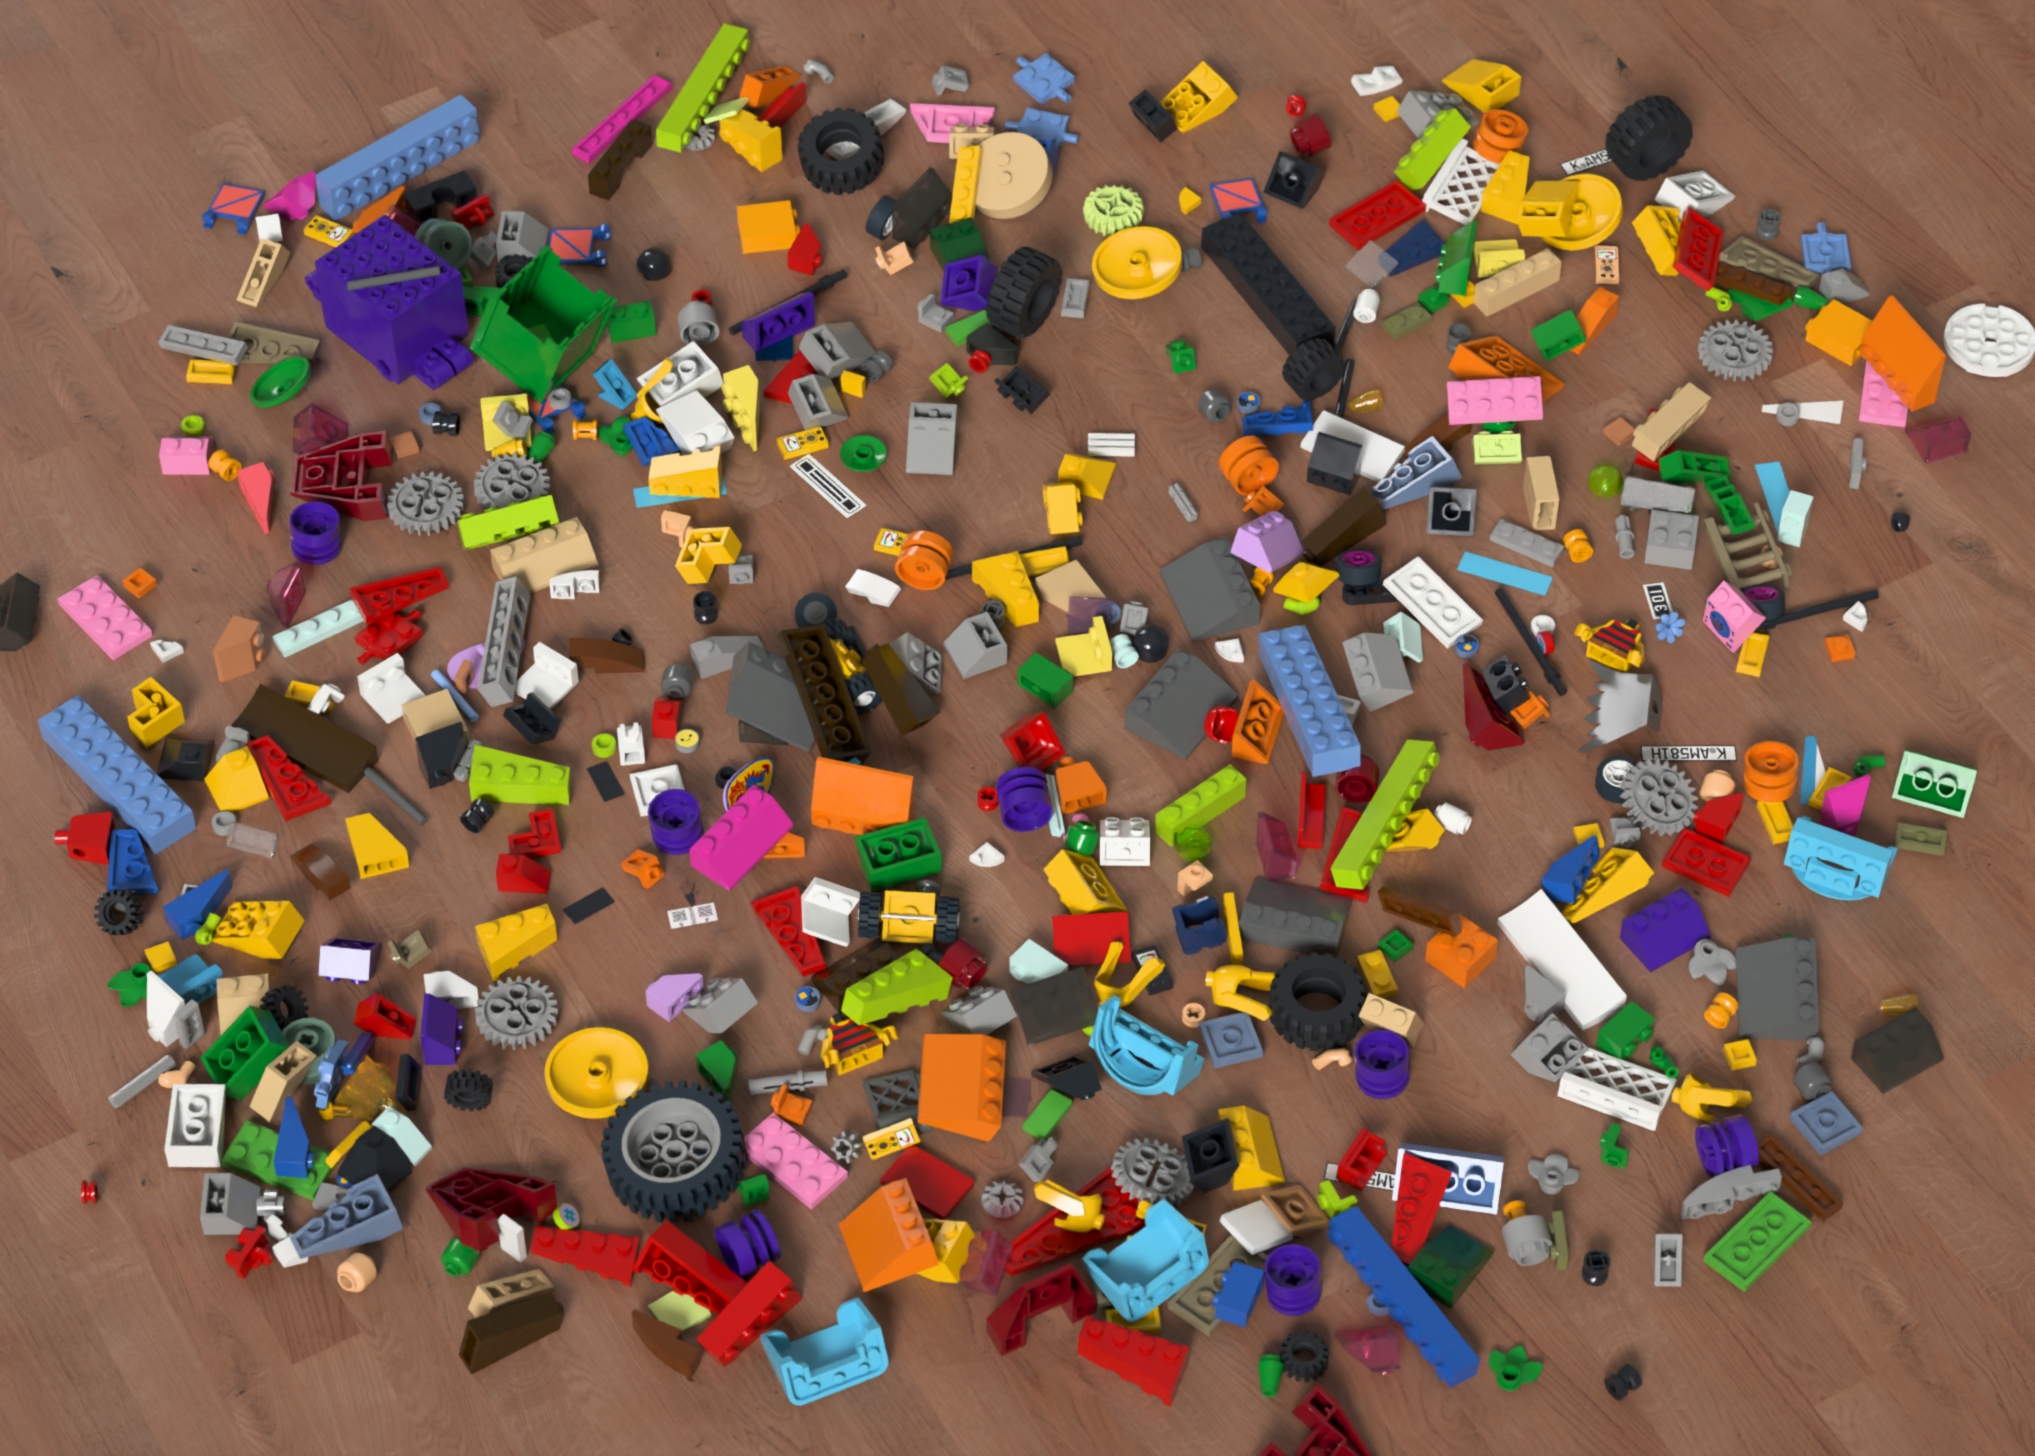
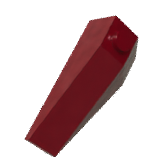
[1463,662,1525,751]

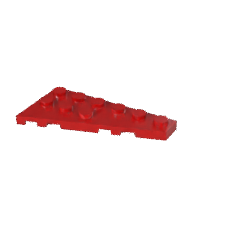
[994,1166,1146,1277]

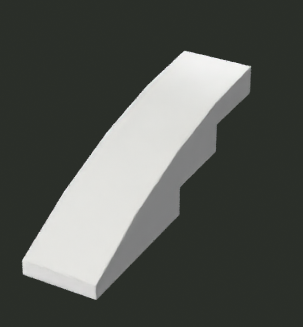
[826,99,906,161]

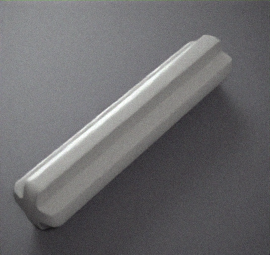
[108,1055,176,1109]

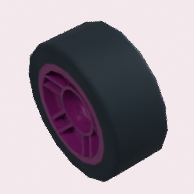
[1336,548,1381,585]
[1741,584,1785,621]

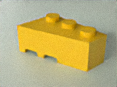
[719,109,782,172]
[1481,150,1530,224]
[1632,205,1681,276]
[649,446,723,498]
[972,551,1039,627]
[475,904,557,982]

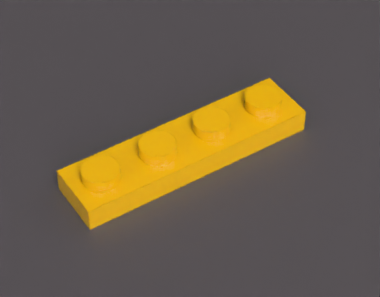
[949,146,983,224]

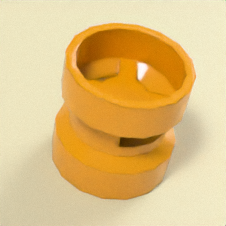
[208,449,242,481]
[1563,529,1593,562]
[1704,993,1739,1029]

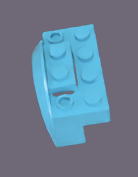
[1784,815,1898,900]
[1089,995,1205,1096]

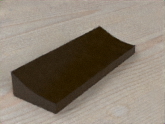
[778,624,871,764]
[232,684,379,793]

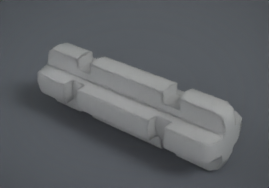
[1169,483,1198,522]
[454,739,483,782]

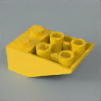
[1442,59,1521,113]
[1160,61,1238,133]
[1516,181,1579,237]
[212,901,305,959]
[916,1219,980,1283]

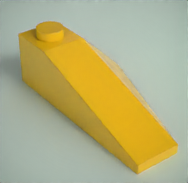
[1561,847,1654,924]

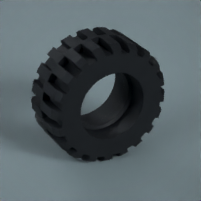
[1605,95,1693,181]
[797,108,885,195]
[986,246,1063,338]
[1269,953,1367,1052]

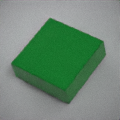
[1378,929,1414,963]

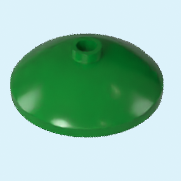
[250,356,311,408]

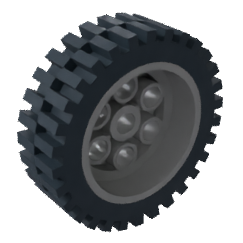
[601,1080,747,1223]

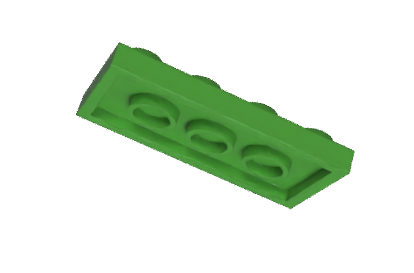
[221,1120,338,1201]
[1703,1191,1812,1292]

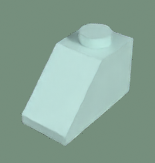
[372,1106,432,1166]

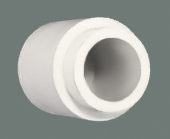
[1353,289,1380,323]
[1433,803,1472,835]

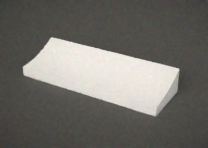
[1497,889,1627,1031]

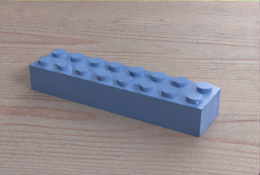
[315,95,480,221]
[1258,625,1360,777]
[38,695,196,855]

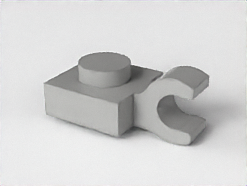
[470,230,497,269]
[1019,1137,1058,1182]

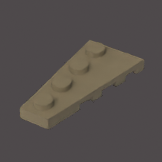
[1719,236,1819,288]
[227,321,321,364]

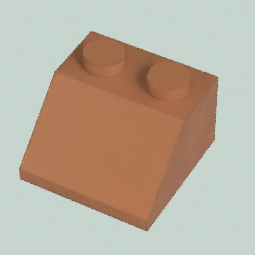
[213,615,267,682]

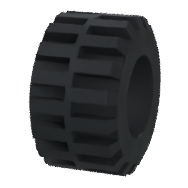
[1282,338,1345,401]

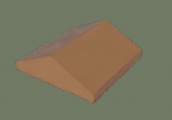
[1261,1185,1330,1239]

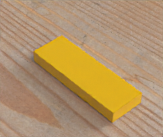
[1223,892,1243,965]

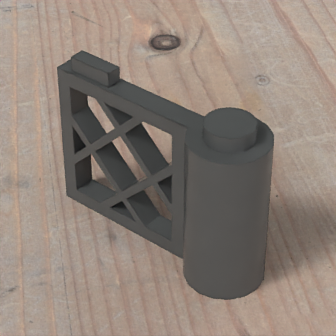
[863,1070,933,1134]

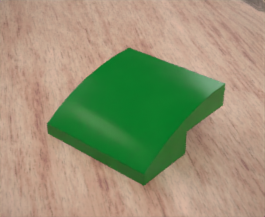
[1728,276,1793,322]

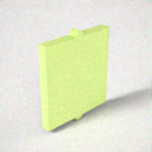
[704,96,749,124]
[648,1290,711,1333]

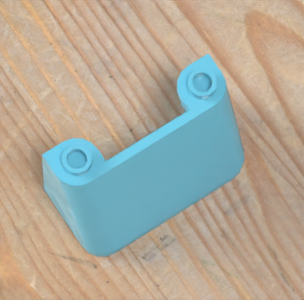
[1082,1199,1209,1323]
[760,1297,888,1406]

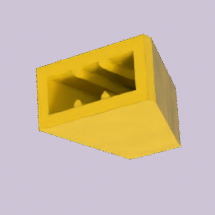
[345,813,409,879]

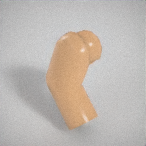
[1312,1048,1352,1070]
[158,1061,196,1088]

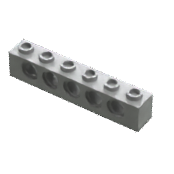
[477,576,530,707]

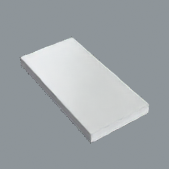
[1301,410,1405,483]
[1383,556,1483,649]

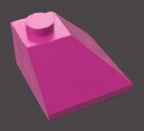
[263,170,316,222]
[1819,775,1871,836]

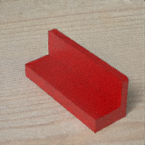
[757,82,806,128]
[1297,772,1325,849]

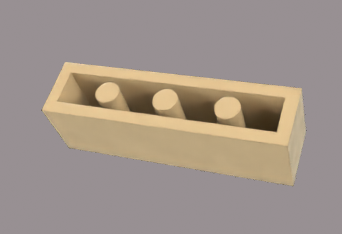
[1474,248,1562,317]
[1631,382,1711,462]

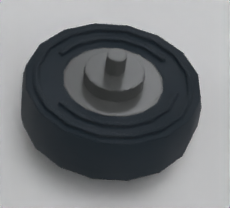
[794,593,837,628]

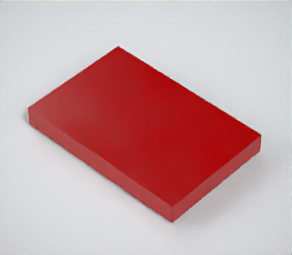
[1662,828,1751,897]
[1052,912,1131,966]
[880,1145,975,1220]

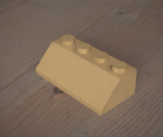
[490,517,599,594]

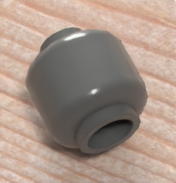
[1197,389,1232,423]
[661,664,694,699]
[1793,1062,1832,1100]

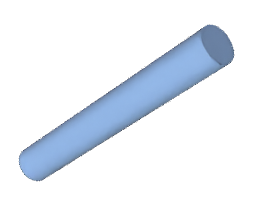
[431,669,479,722]

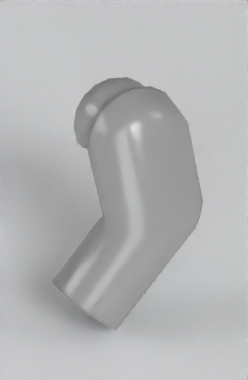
[803,59,834,84]
[797,1025,827,1055]
[1796,1036,1825,1067]

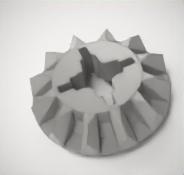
[685,122,715,151]
[982,1179,1024,1218]

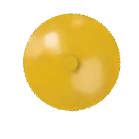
[1540,174,1623,250]
[1092,226,1183,299]
[545,1027,649,1119]

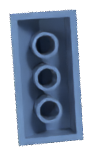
[1392,1143,1504,1214]

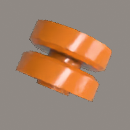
[1473,109,1529,164]
[1218,435,1279,496]
[895,531,953,590]
[1743,741,1799,803]

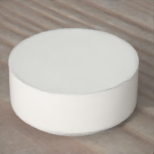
[1531,615,1555,637]

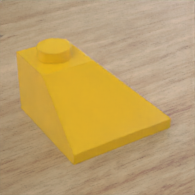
[1058,453,1116,500]
[1273,561,1339,603]
[204,746,269,813]
[1386,809,1445,852]

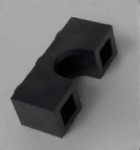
[404,170,477,226]

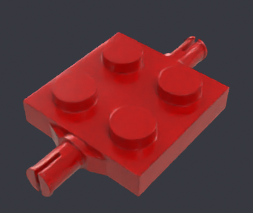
[354,609,423,665]

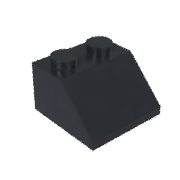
[1263,151,1326,209]
[1307,432,1363,496]
[1182,1118,1240,1193]

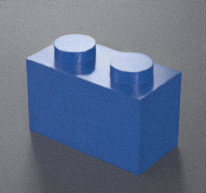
[1213,1261,1264,1328]

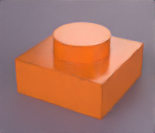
[122,567,157,599]
[1824,634,1855,662]

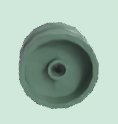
[415,218,472,269]
[282,1018,336,1084]

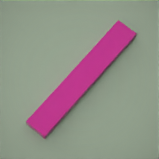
[572,75,672,164]

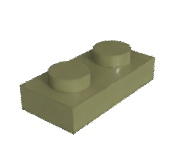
[1382,303,1432,341]
[1894,823,1947,856]
[1546,1211,1569,1270]

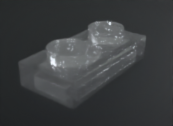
[226,821,280,858]

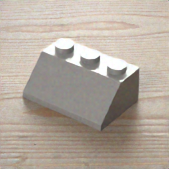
[1342,633,1414,712]

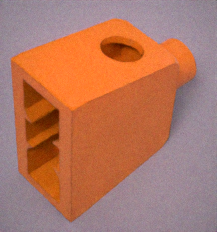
[1055,756,1107,815]

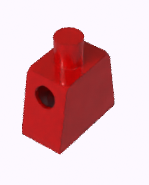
[54,812,115,864]

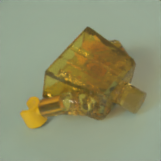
[318,1054,401,1120]

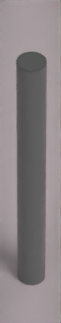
[346,266,440,291]
[365,767,428,826]

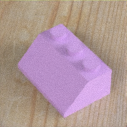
[1230,511,1304,573]

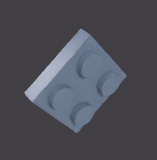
[1199,1012,1263,1069]
[1789,1091,1863,1156]

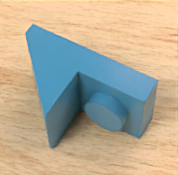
[592,359,637,410]

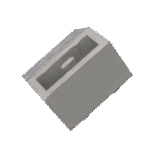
[1397,91,1479,139]
[798,322,875,379]
[906,402,957,475]

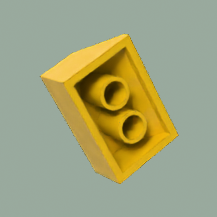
[1043,849,1128,915]
[1218,1106,1285,1191]

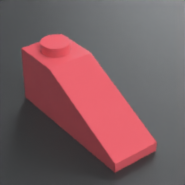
[237,462,276,534]

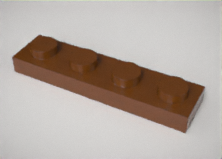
[1715,261,1793,306]
[1377,886,1462,937]
[1757,1133,1843,1222]

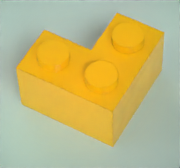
[1042,482,1082,534]
[675,527,742,584]
[127,677,185,749]

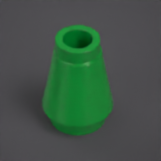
[1792,286,1828,310]
[526,432,555,464]
[1257,1355,1284,1397]

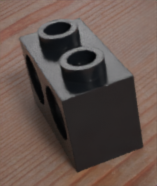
[1129,89,1177,142]
[1481,655,1531,714]

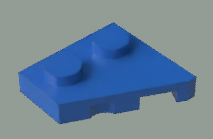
[623,417,681,467]

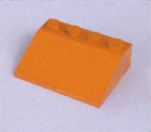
[1860,295,1946,412]
[1448,335,1565,403]
[811,757,915,835]
[917,1034,1006,1142]
[838,1178,939,1292]

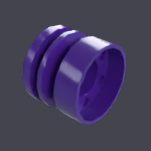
[289,502,341,565]
[996,767,1053,832]
[648,789,704,855]
[1354,1030,1410,1099]
[1695,1114,1759,1178]
[715,1209,781,1278]
[1265,1244,1322,1316]

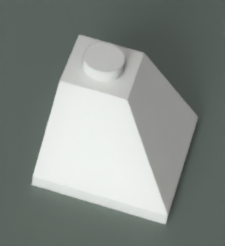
[147,971,185,1047]

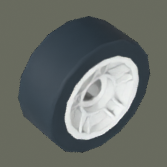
[865,195,903,241]
[1595,756,1637,804]

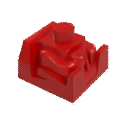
[999,712,1066,771]

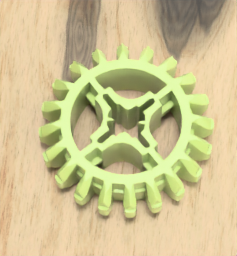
[1083,184,1144,236]

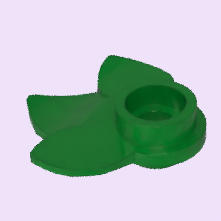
[599,416,633,456]
[107,963,153,1007]
[1489,1346,1543,1391]

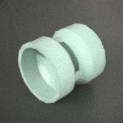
[1109,634,1139,668]

